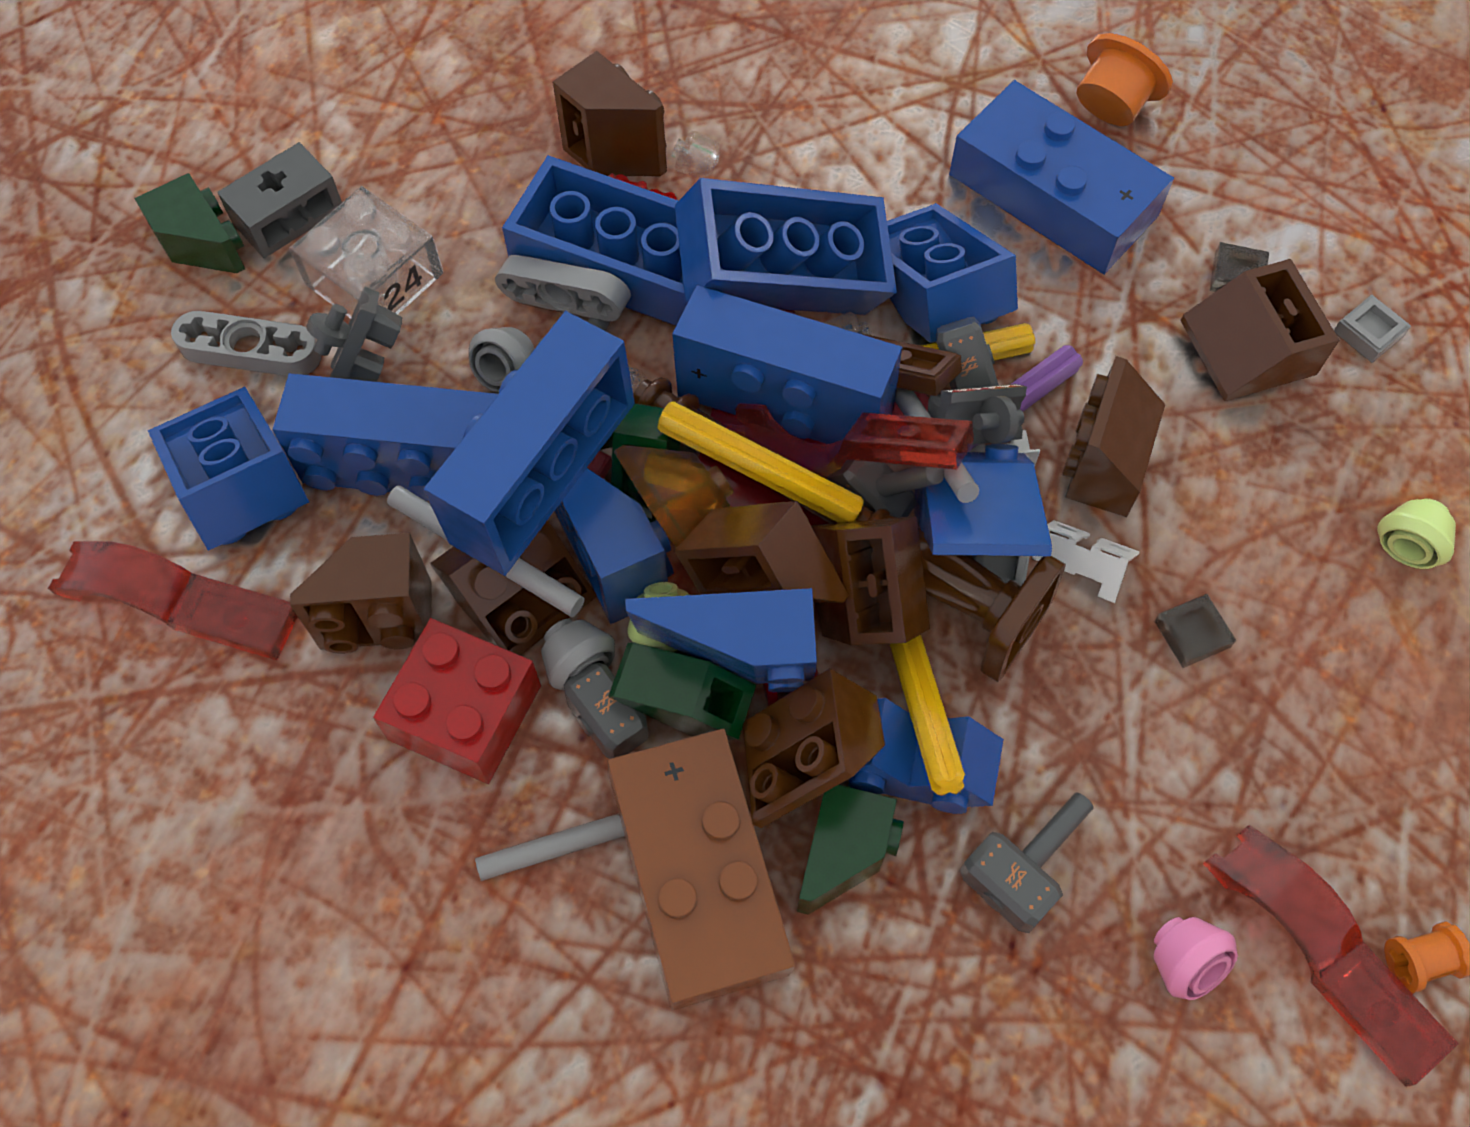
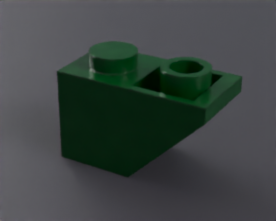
[134,173,245,273]
[608,642,756,740]

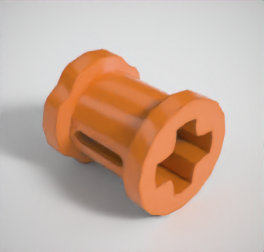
[1384,921,1470,994]

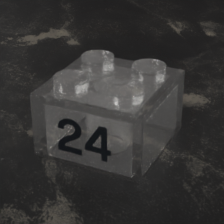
[289,186,444,318]

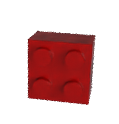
[373,618,541,785]

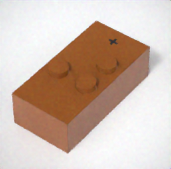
[607,728,796,1011]

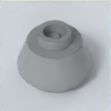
[468,327,535,393]
[541,619,615,691]

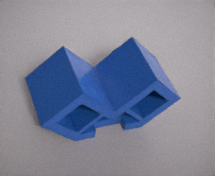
[847,698,1004,814]

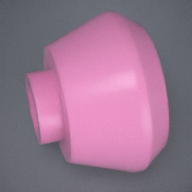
[1154,917,1238,1000]

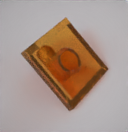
[614,445,734,548]

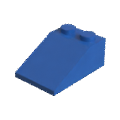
[887,203,1018,343]
[147,387,309,551]
[914,444,1052,556]
[554,468,674,625]
[625,588,817,692]

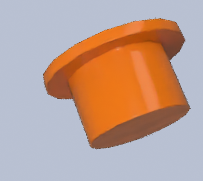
[1076,33,1173,126]

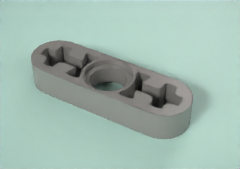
[495,255,631,321]
[171,311,321,376]

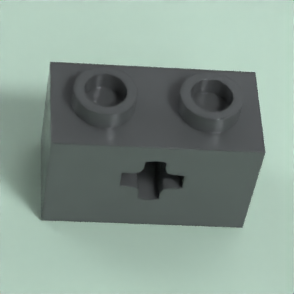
[217,142,344,258]

